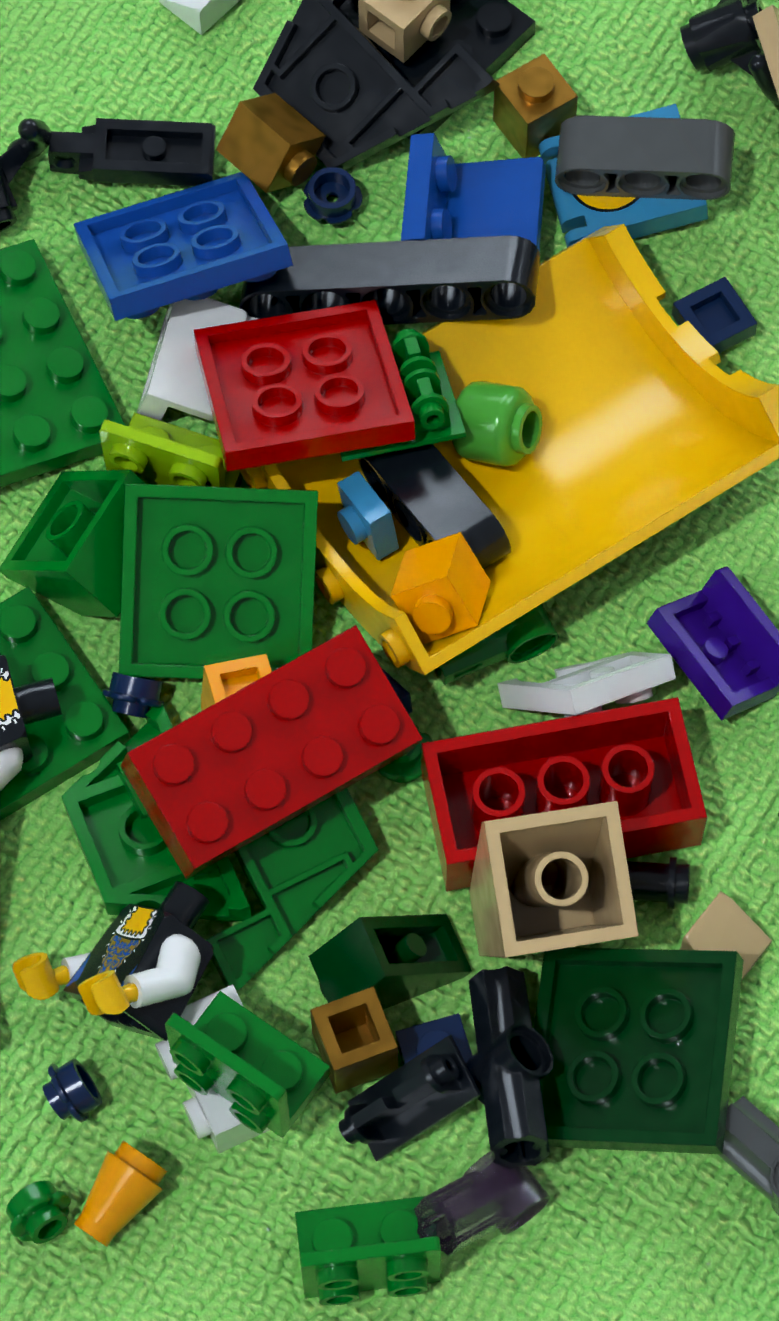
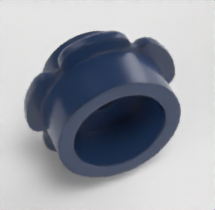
[304,167,362,225]
[102,672,164,718]
[43,1058,102,1122]

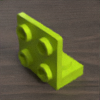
[99,412,243,487]

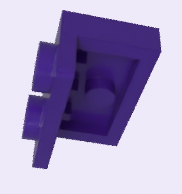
[646,567,779,721]

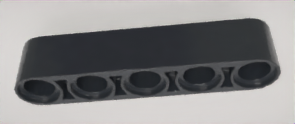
[239,235,540,325]

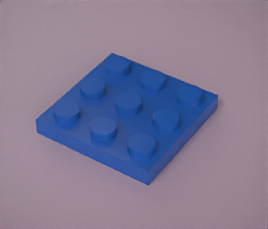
[74,172,293,321]

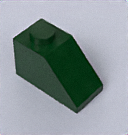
[308,914,472,1010]

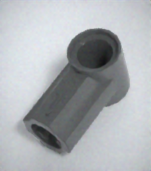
[717,1096,779,1216]

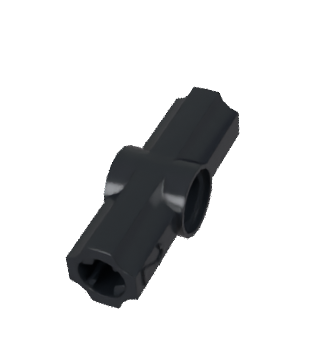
[466,966,553,1169]

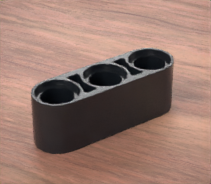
[358,444,511,569]

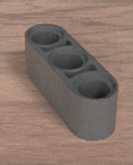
[555,115,735,200]

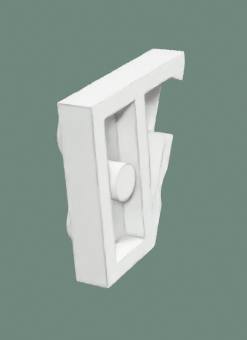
[497,651,676,718]

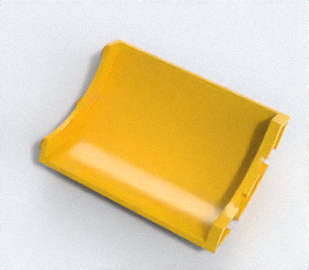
[239,224,779,675]

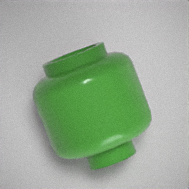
[452,381,542,466]

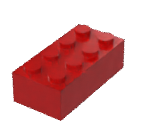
[121,625,423,879]
[421,697,707,892]

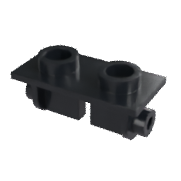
[339,1035,481,1161]

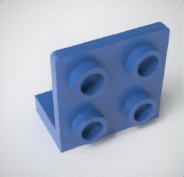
[401,133,546,252]

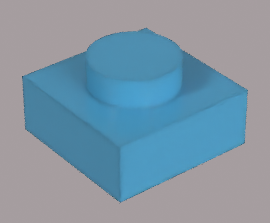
[337,471,399,561]

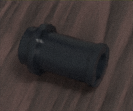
[627,857,690,909]

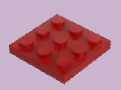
[193,300,415,472]

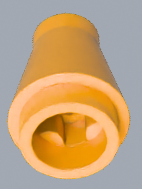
[74,1141,168,1247]

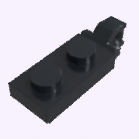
[48,118,216,186]

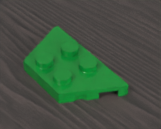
[61,703,252,921]

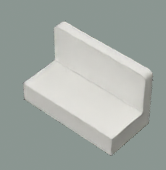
[137,298,247,421]

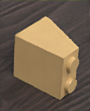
[469,801,639,958]

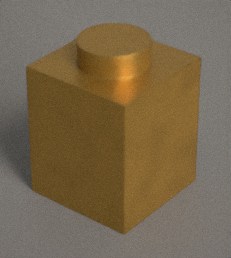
[493,54,578,158]
[216,93,326,193]
[310,986,398,1093]

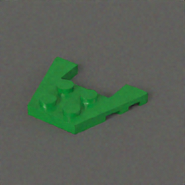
[115,761,379,992]

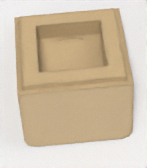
[680,891,772,981]

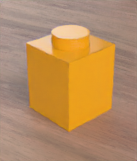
[390,532,491,645]

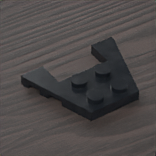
[253,0,500,170]

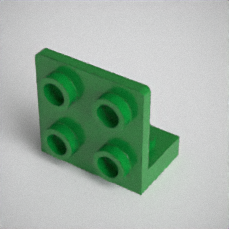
[165,991,331,1138]
[295,1195,441,1306]

